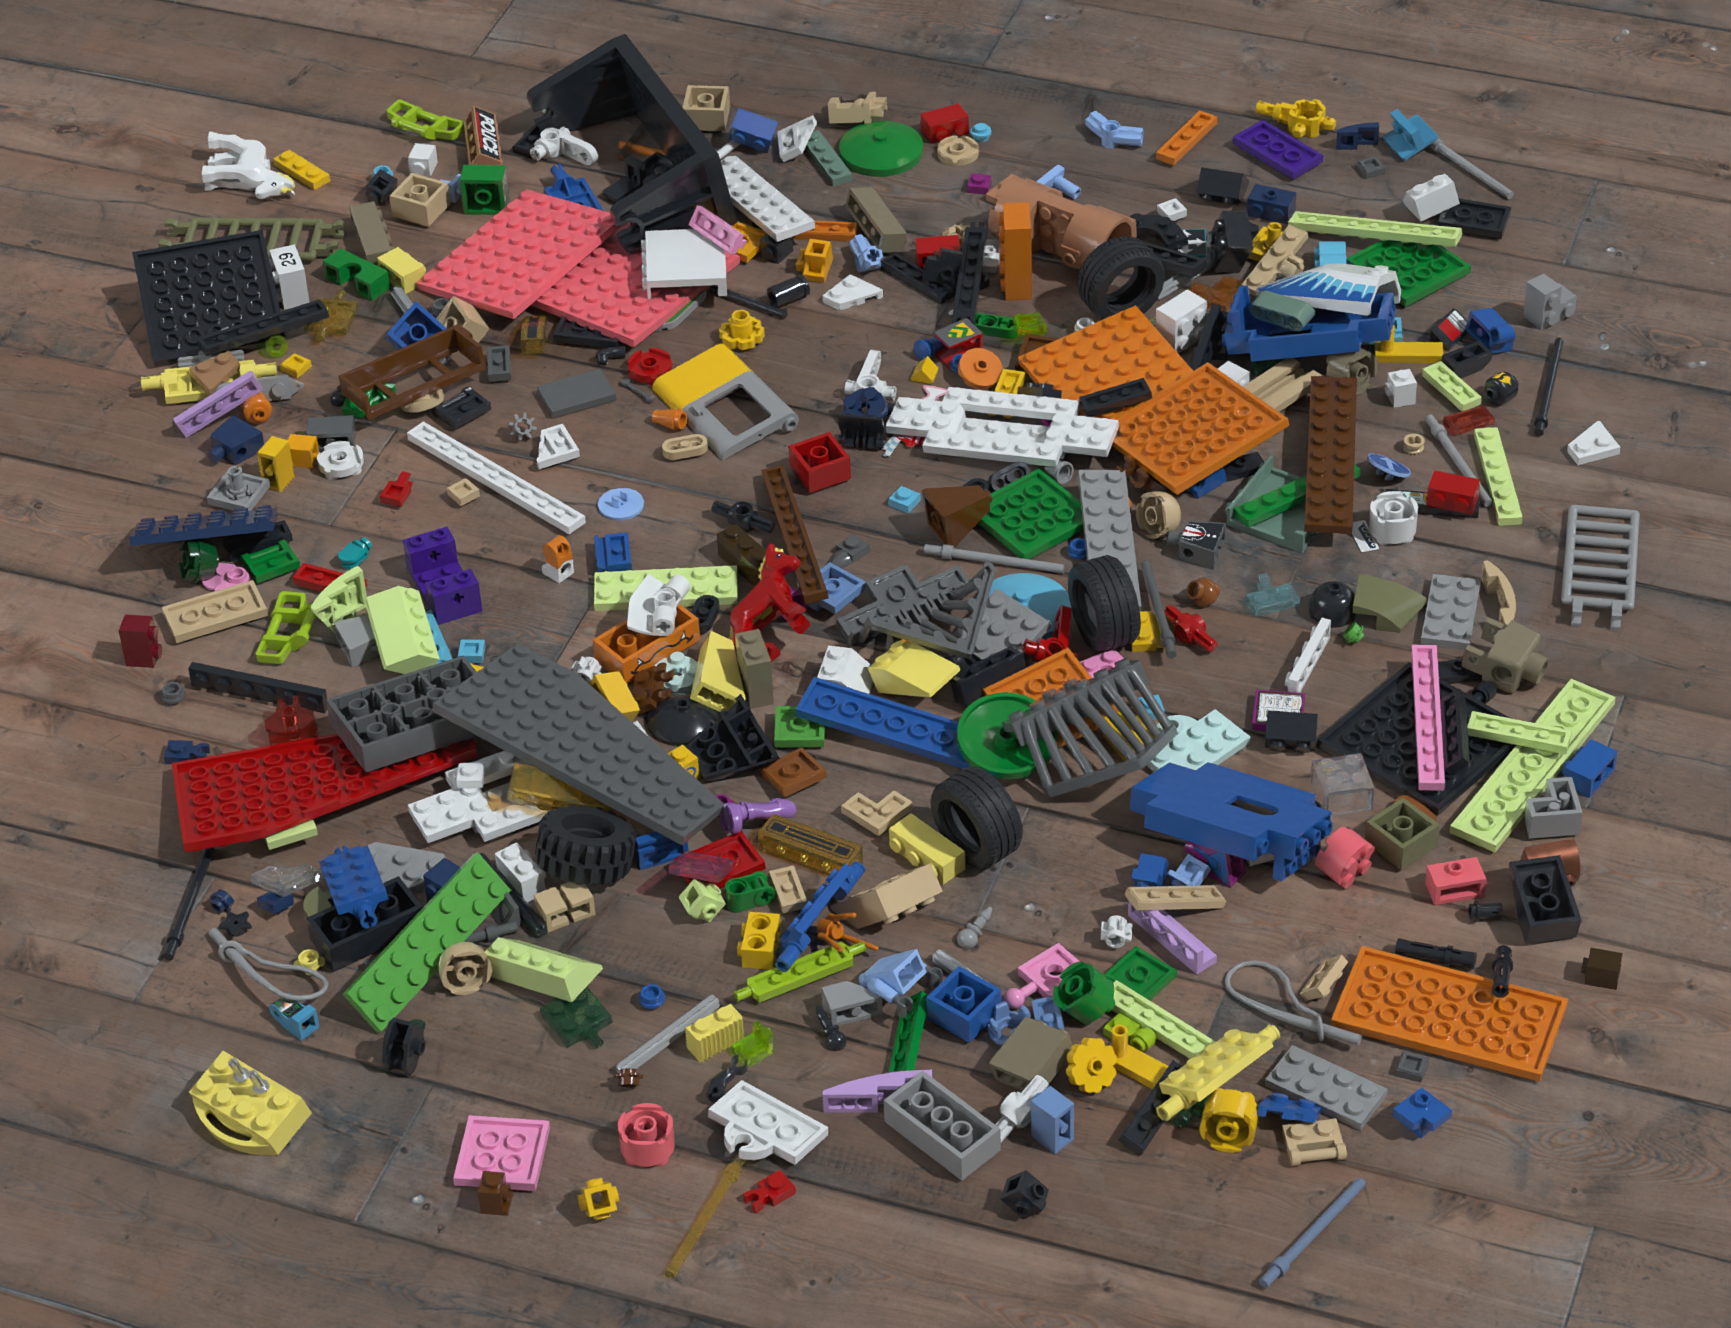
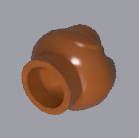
[1187,577,1221,607]

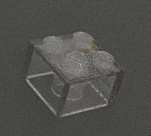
[1311,753,1375,816]

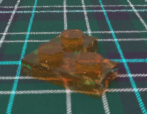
[1189,276,1243,312]

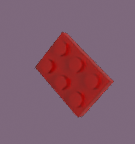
[673,831,766,888]

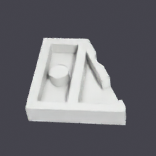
[822,274,883,311]

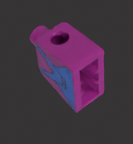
[1185,841,1245,888]

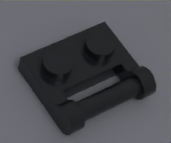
[431,386,491,429]

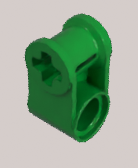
[725,871,776,913]

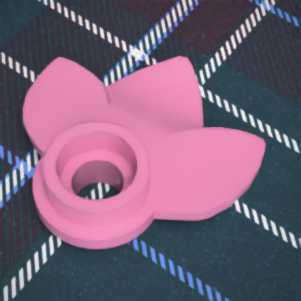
[202,563,250,591]

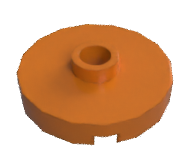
[958,348,1003,390]

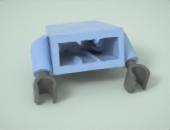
[859,949,943,1017]

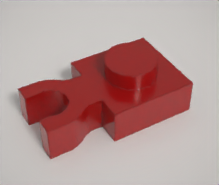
[743,1170,796,1214]

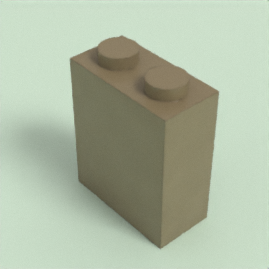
[735,629,774,709]
[989,1016,1073,1091]

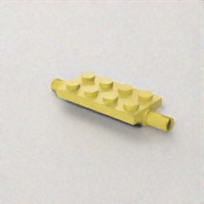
[141,360,277,404]
[1156,1025,1280,1121]

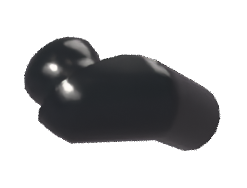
[595,346,626,365]

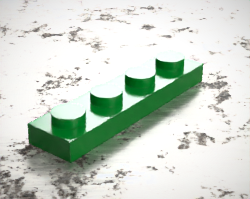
[888,991,928,1073]

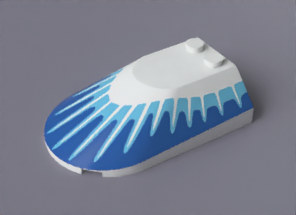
[1256,264,1401,316]

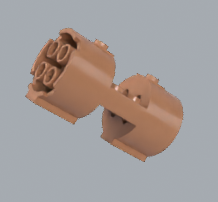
[988,176,1137,271]

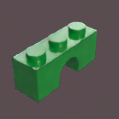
[322,248,390,301]

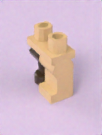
[828,92,887,124]

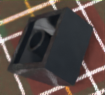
[1197,167,1249,205]

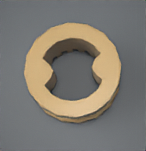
[1403,434,1425,456]

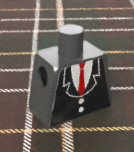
[1167,520,1226,570]

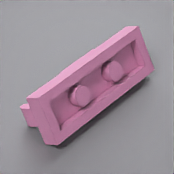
[689,205,746,255]

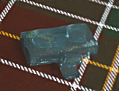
[1246,573,1300,617]

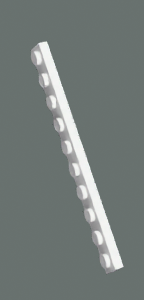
[407,422,586,534]

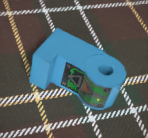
[269,993,319,1041]

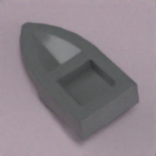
[828,534,870,568]

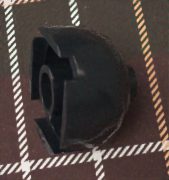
[1309,581,1357,628]

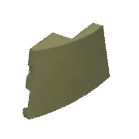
[1353,574,1428,633]

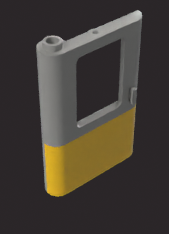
[652,344,799,461]

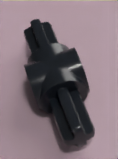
[711,501,775,534]

